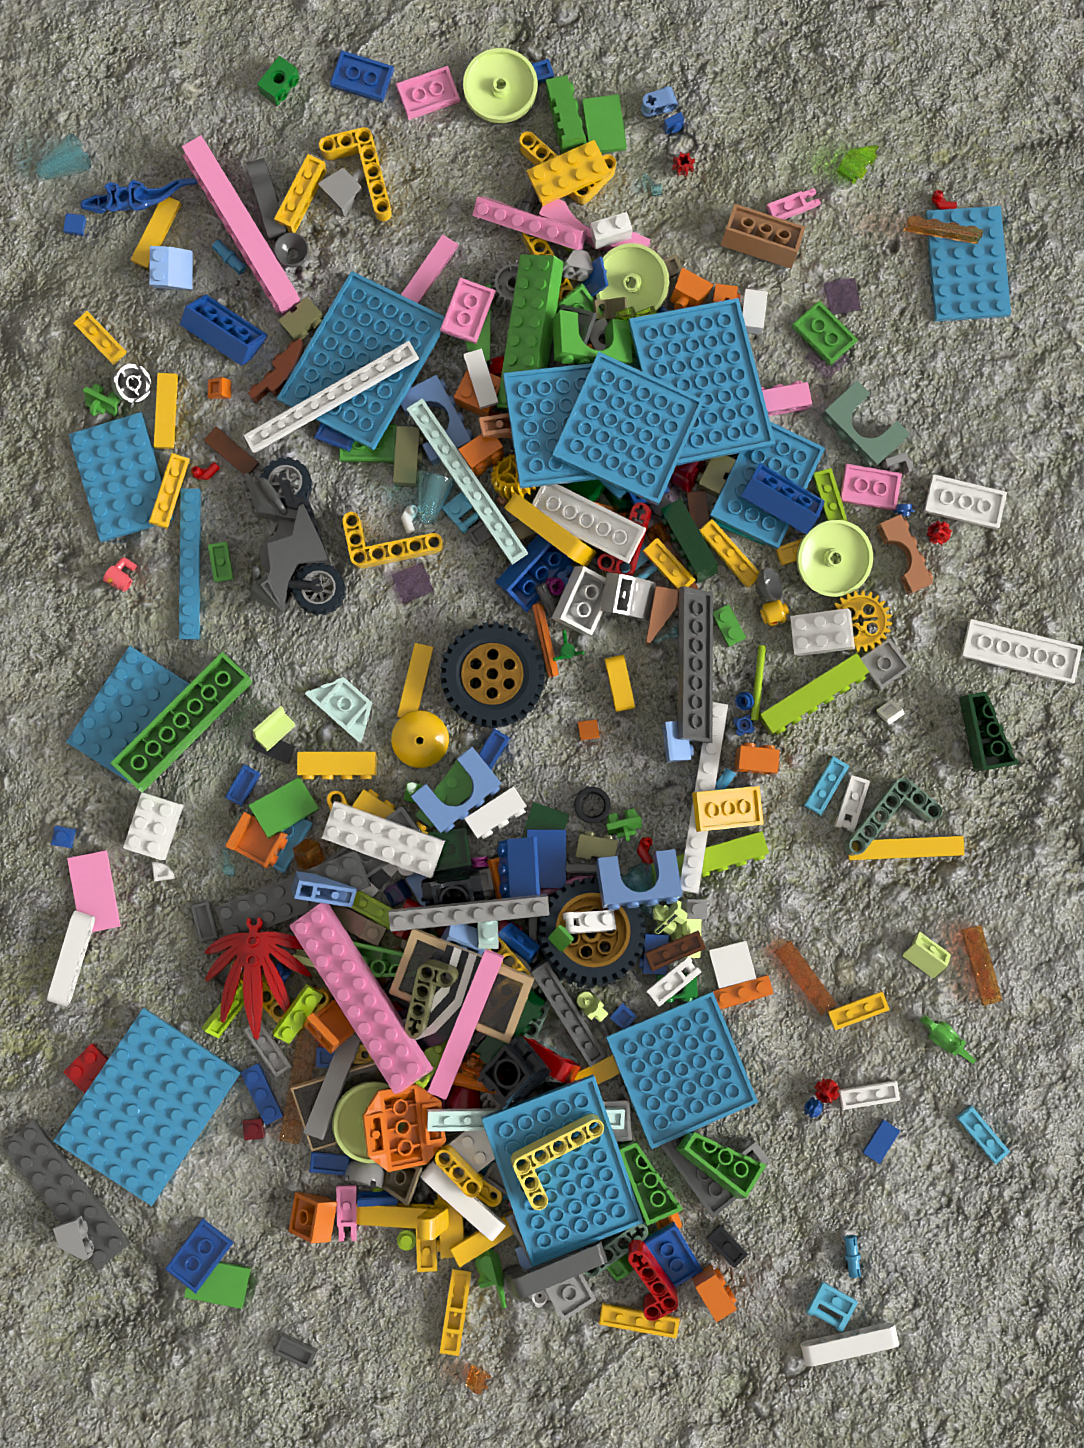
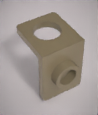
[593,297,628,319]

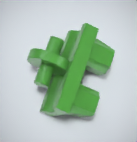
[83,383,120,416]
[606,808,642,842]

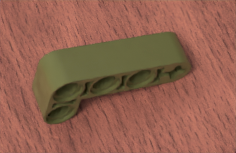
[405,959,459,1039]

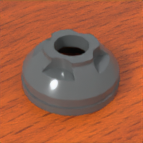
[274,233,309,268]
[755,567,782,602]

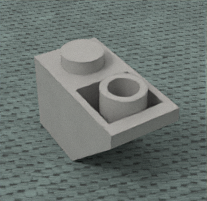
[562,249,594,282]
[53,1216,94,1260]

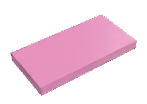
[67,851,121,932]

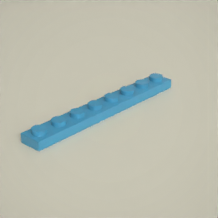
[179,489,201,640]

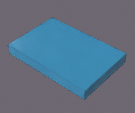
[271,819,313,874]

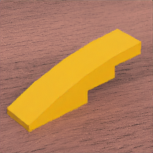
[439,1269,472,1356]

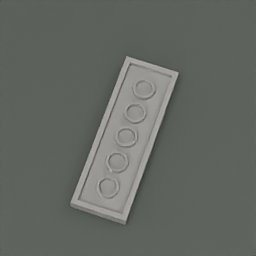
[505,1211,596,1322]

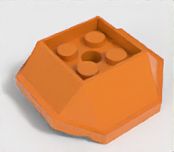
[362,1083,446,1172]

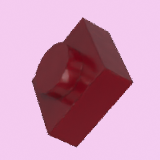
[242,1118,265,1141]

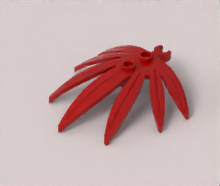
[205,918,312,1040]

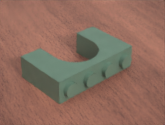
[822,380,910,468]

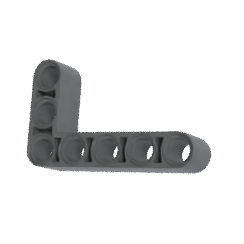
[502,1241,607,1299]

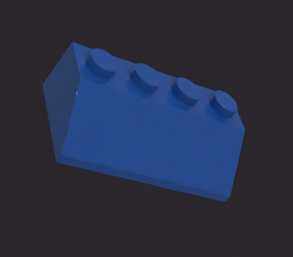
[180,294,268,366]
[741,463,825,535]
[495,534,574,612]
[497,837,540,919]

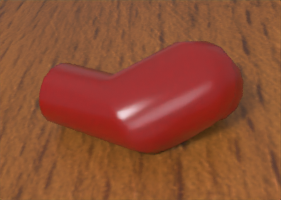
[931,190,957,210]
[191,462,220,480]
[637,837,654,866]

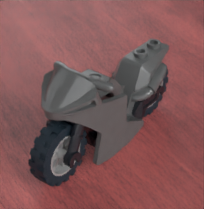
[243,457,346,616]

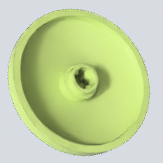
[463,48,538,123]
[596,243,669,321]
[796,520,873,597]
[332,1081,405,1163]

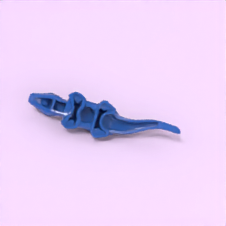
[80,178,198,214]

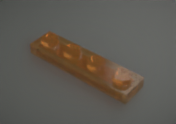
[903,216,983,244]
[961,925,1003,1006]
[774,940,837,1016]

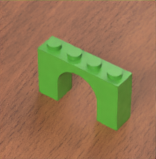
[552,310,633,366]

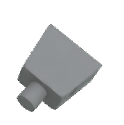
[318,168,365,217]

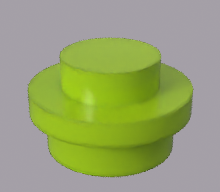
[397,1230,416,1251]

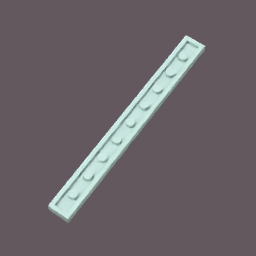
[407,398,528,565]
[427,1107,625,1131]

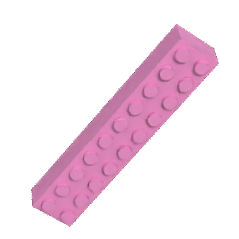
[182,135,300,316]
[290,903,433,1094]

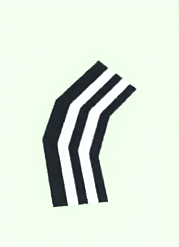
[398,945,482,1050]

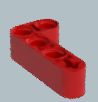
[597,502,651,576]
[518,1035,581,1084]
[628,1240,678,1321]

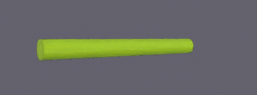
[751,645,766,721]

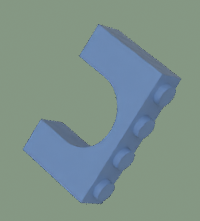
[400,375,474,466]
[410,747,502,833]
[595,849,683,911]

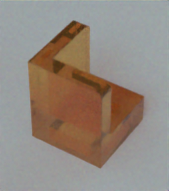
[293,838,324,870]

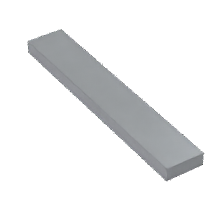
[303,1033,361,1140]

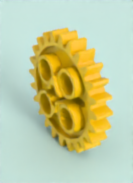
[831,590,892,653]

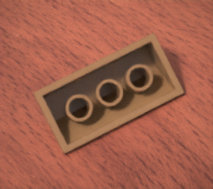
[721,203,805,269]

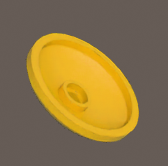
[391,710,449,768]

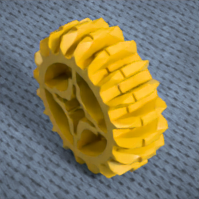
[491,453,536,500]

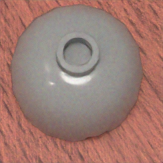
[111,364,151,402]
[344,1160,384,1189]

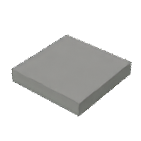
[860,637,911,690]

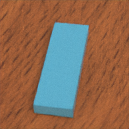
[803,756,849,815]
[956,1105,1010,1165]

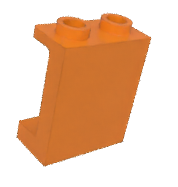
[225,812,288,869]
[304,999,356,1054]

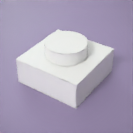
[876,699,905,725]

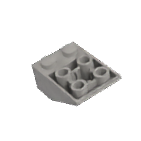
[600,573,656,620]

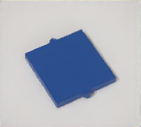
[580,257,609,297]

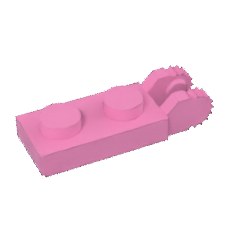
[766,188,821,220]
[336,1184,358,1242]

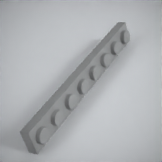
[388,894,549,931]

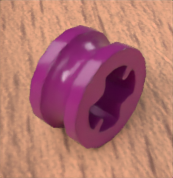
[546,577,564,595]
[471,856,489,868]

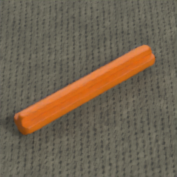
[532,603,559,677]

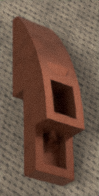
[248,338,305,404]

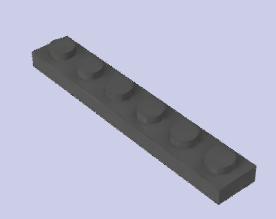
[529,960,606,1067]

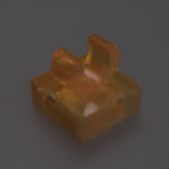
[646,523,670,544]
[458,1052,485,1080]
[465,1365,491,1394]

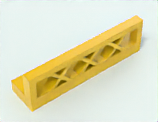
[274,154,327,233]

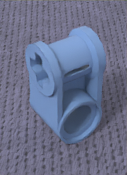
[641,86,678,118]
[406,873,427,906]

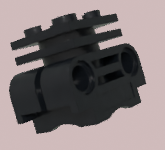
[421,865,485,906]
[477,1036,552,1110]

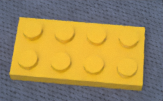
[526,140,610,206]
[692,786,764,832]

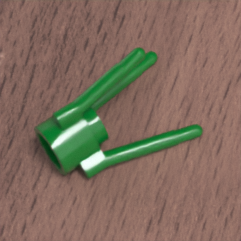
[553,629,585,661]

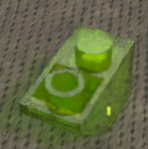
[836,145,879,184]

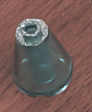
[36,133,92,180]
[417,470,455,524]
[620,863,661,919]

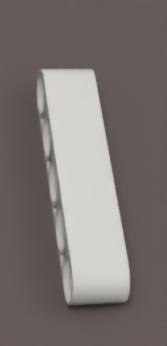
[47,910,95,1007]
[420,1160,506,1241]
[800,1322,899,1366]

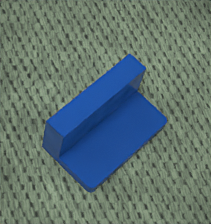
[498,923,541,964]

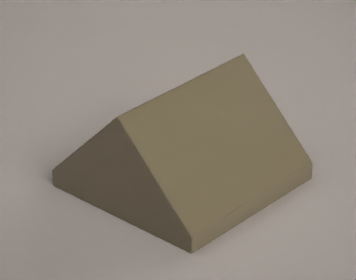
[382,1165,423,1205]

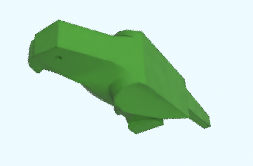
[919,1013,976,1064]
[475,1248,506,1309]

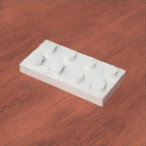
[924,474,1007,530]

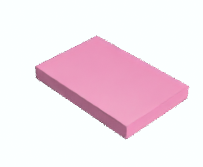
[396,66,460,120]
[440,278,496,344]
[840,464,902,511]

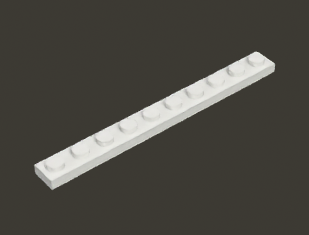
[244,341,419,453]
[680,702,728,894]

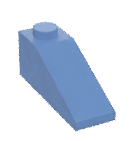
[291,871,357,907]

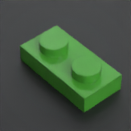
[208,541,234,583]
[713,604,746,647]

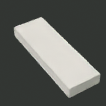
[463,349,498,409]
[838,1080,900,1110]

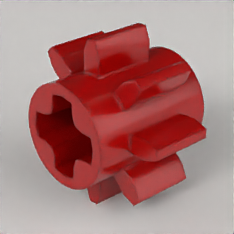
[672,152,695,177]
[489,356,504,378]
[927,521,952,545]
[814,1078,840,1104]

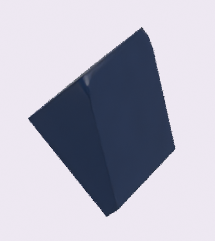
[383,879,413,907]

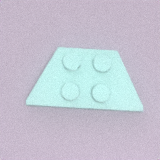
[305,677,373,743]

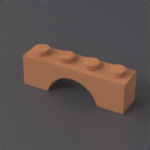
[876,514,933,595]

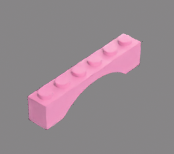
[472,196,588,250]
[539,199,651,252]

